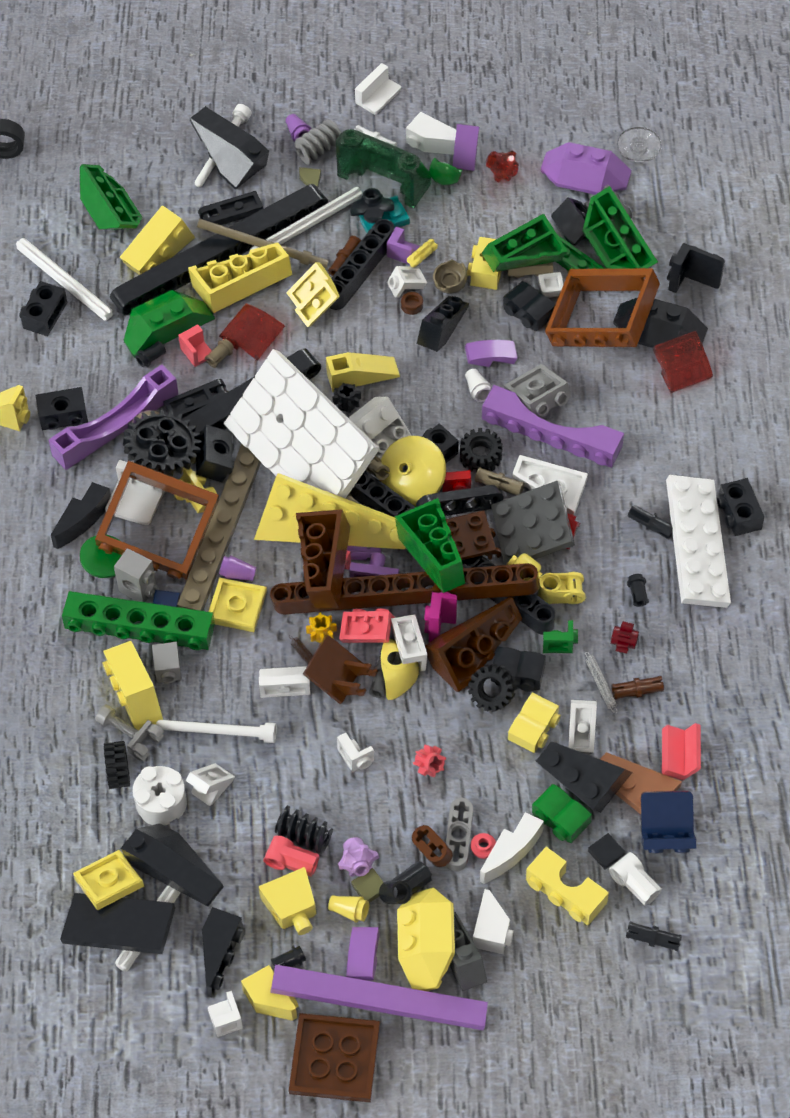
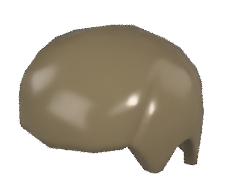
[433,259,468,294]

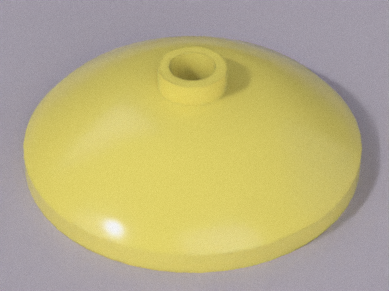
[379,436,446,507]

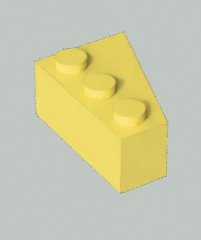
[120,205,195,275]
[102,641,163,730]

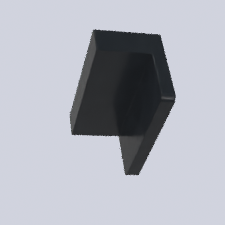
[551,197,587,247]

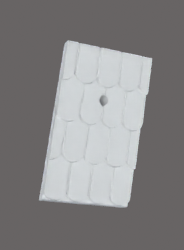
[224,349,380,499]

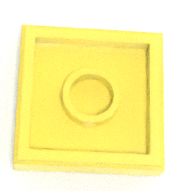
[209,577,267,632]
[73,850,144,910]

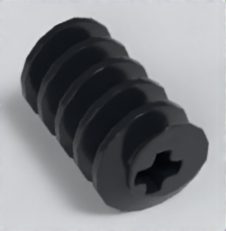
[275,805,333,854]

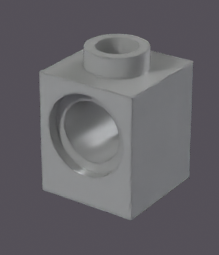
[152,642,182,683]

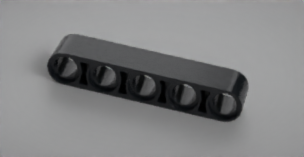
[329,219,394,310]

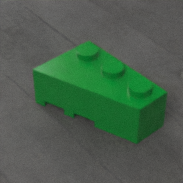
[482,214,568,272]

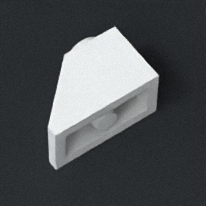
[473,889,514,954]

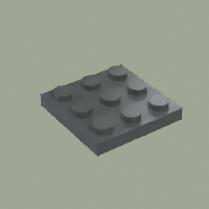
[491,481,575,565]

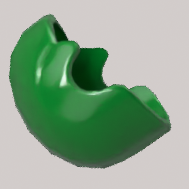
[429,158,462,186]

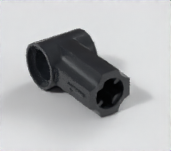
[379,861,432,904]

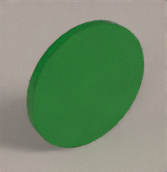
[80,535,122,578]

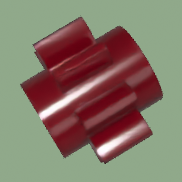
[610,621,639,654]

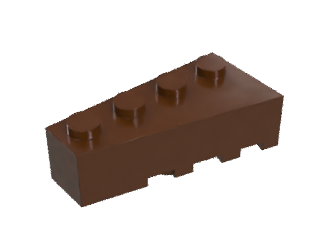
[296,510,350,609]

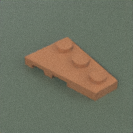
[600,752,682,814]

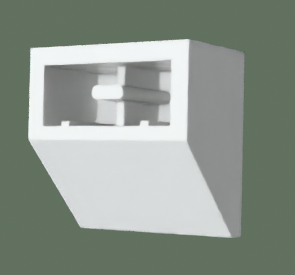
[349,397,412,459]

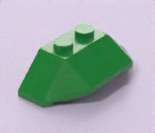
[80,164,143,230]
[583,186,658,269]
[124,290,215,358]

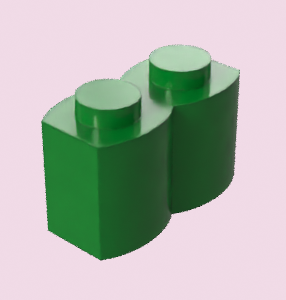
[532,784,592,843]

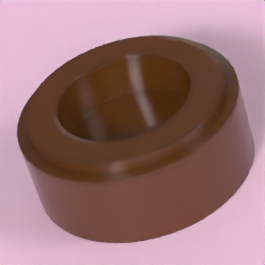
[401,292,423,315]

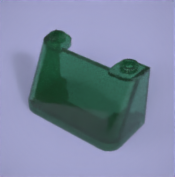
[336,129,431,208]

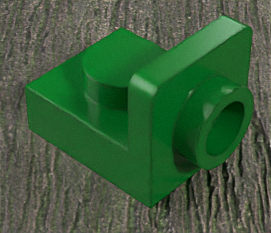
[543,620,578,653]

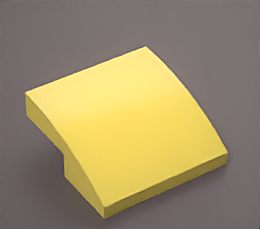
[287,262,339,327]

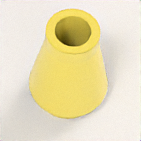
[328,895,369,923]

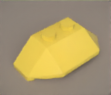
[397,888,455,991]

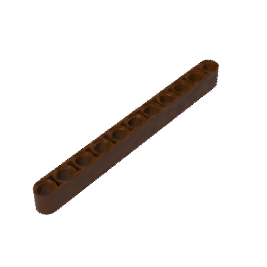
[270,563,540,615]

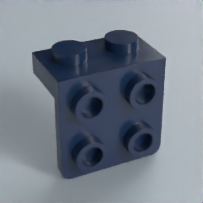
[641,791,696,854]

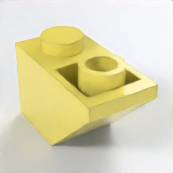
[0,385,30,431]
[241,965,299,1021]

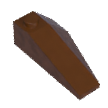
[425,597,522,692]

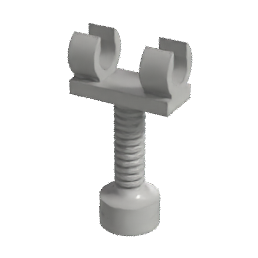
[95,704,165,761]

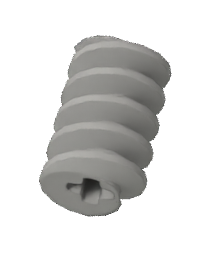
[295,119,343,165]

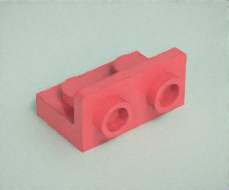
[339,608,395,643]

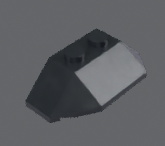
[613,298,708,354]

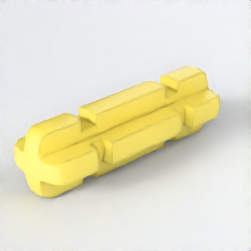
[407,239,438,267]

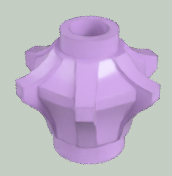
[338,837,379,877]

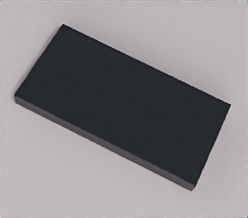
[60,893,176,954]

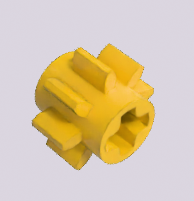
[306,612,337,643]

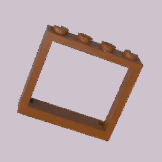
[545,268,660,347]
[95,461,219,580]

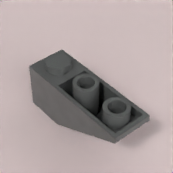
[450,912,487,991]

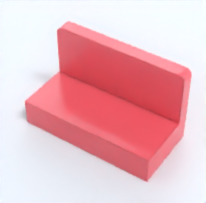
[662,723,701,781]

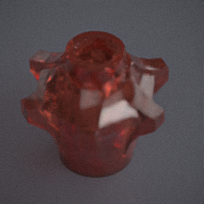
[486,150,519,183]

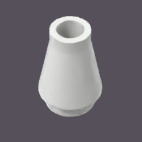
[465,369,492,402]

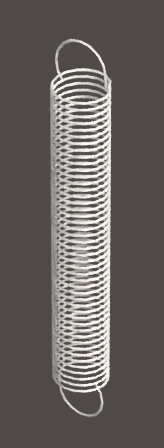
[585,652,617,713]

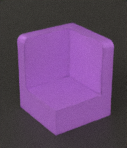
[387,227,420,265]

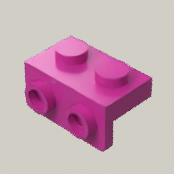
[424,592,457,642]

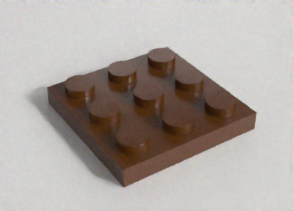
[288,1013,380,1103]

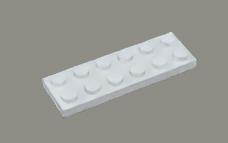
[666,475,731,608]

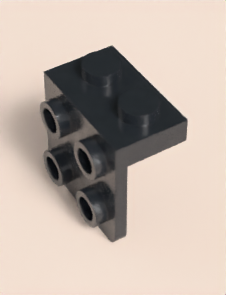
[667,243,725,293]

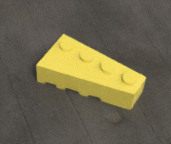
[188,243,292,313]

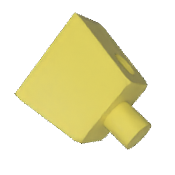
[258,867,316,935]

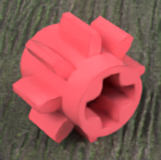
[413,744,446,777]

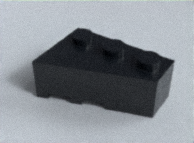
[536,741,633,813]

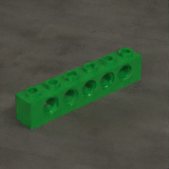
[62,591,215,650]

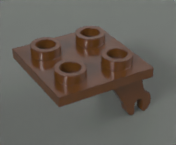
[446,510,502,560]
[303,634,378,704]

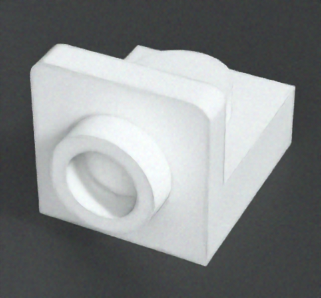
[387,266,427,298]
[337,733,374,772]

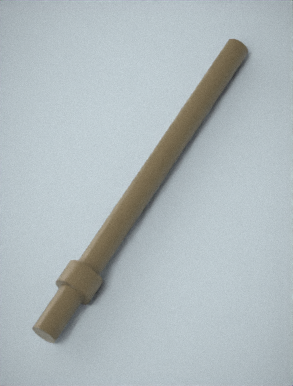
[197,218,329,269]

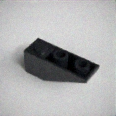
[416,296,469,352]
[202,907,245,998]

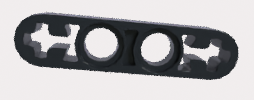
[416,485,504,516]

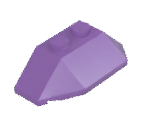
[541,142,632,195]

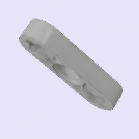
[446,798,473,871]

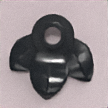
[350,188,394,223]

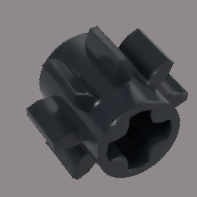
[332,383,361,413]

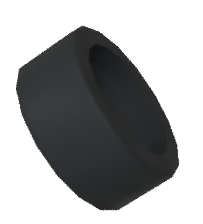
[0,119,25,159]

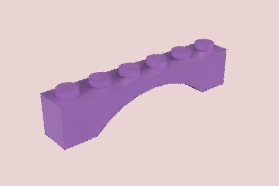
[49,365,179,470]
[482,385,624,468]

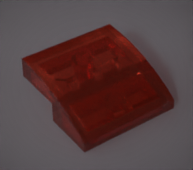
[219,303,285,361]
[653,331,713,393]

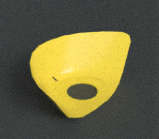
[381,638,419,700]

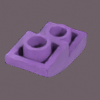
[453,124,480,171]
[465,340,517,367]
[346,927,380,981]

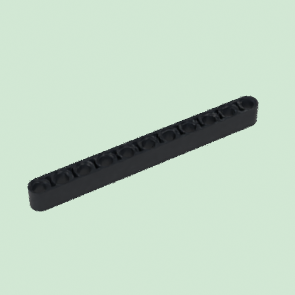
[110,184,328,315]
[349,471,555,635]

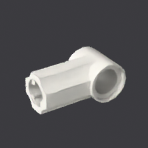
[609,852,662,906]

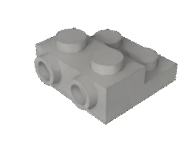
[504,364,571,417]

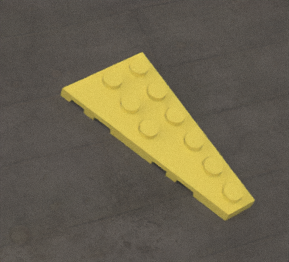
[254,473,406,549]

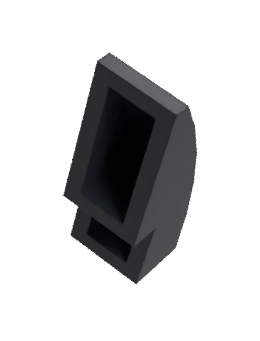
[51,482,111,549]

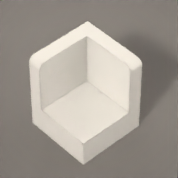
[208,991,243,1037]

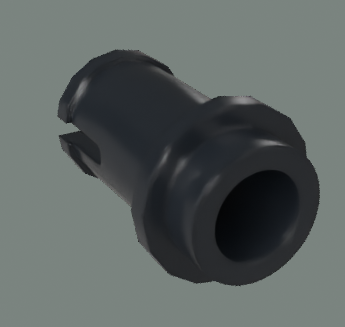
[135,341,166,367]
[627,574,649,607]
[271,946,306,968]

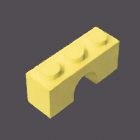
[526,847,609,925]

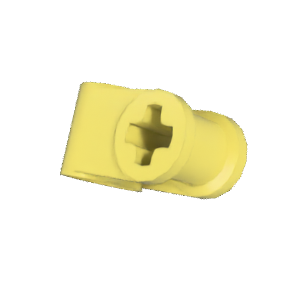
[537,572,586,604]

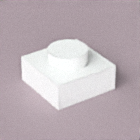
[538,272,563,297]

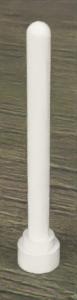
[195,104,252,187]
[156,720,277,743]

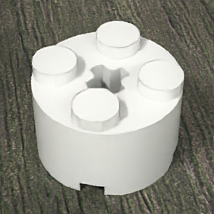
[133,766,187,826]

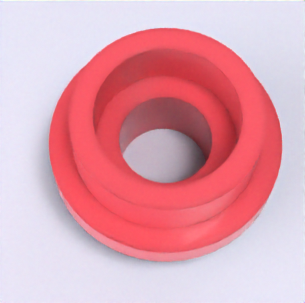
[470,833,496,859]

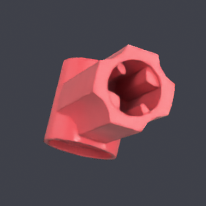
[263,836,319,877]

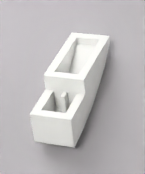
[480,812,544,884]

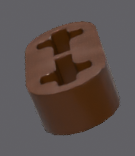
[412,825,453,867]

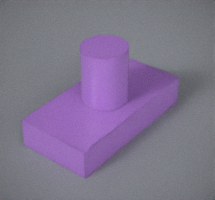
[349,553,399,578]

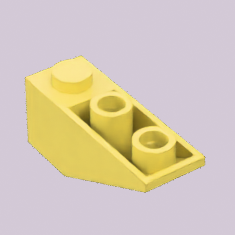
[326,352,400,392]

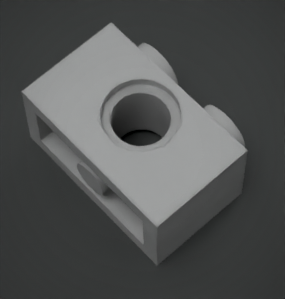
[114,548,157,602]

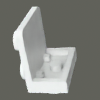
[105,460,165,525]

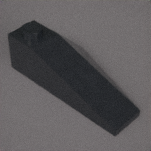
[190,106,269,190]
[120,824,224,907]

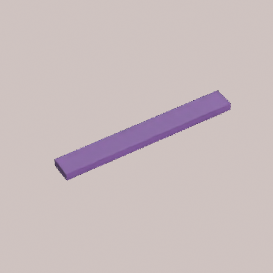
[270,964,488,1031]

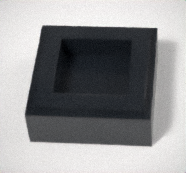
[588,833,625,870]

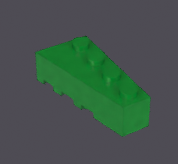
[395,498,465,593]

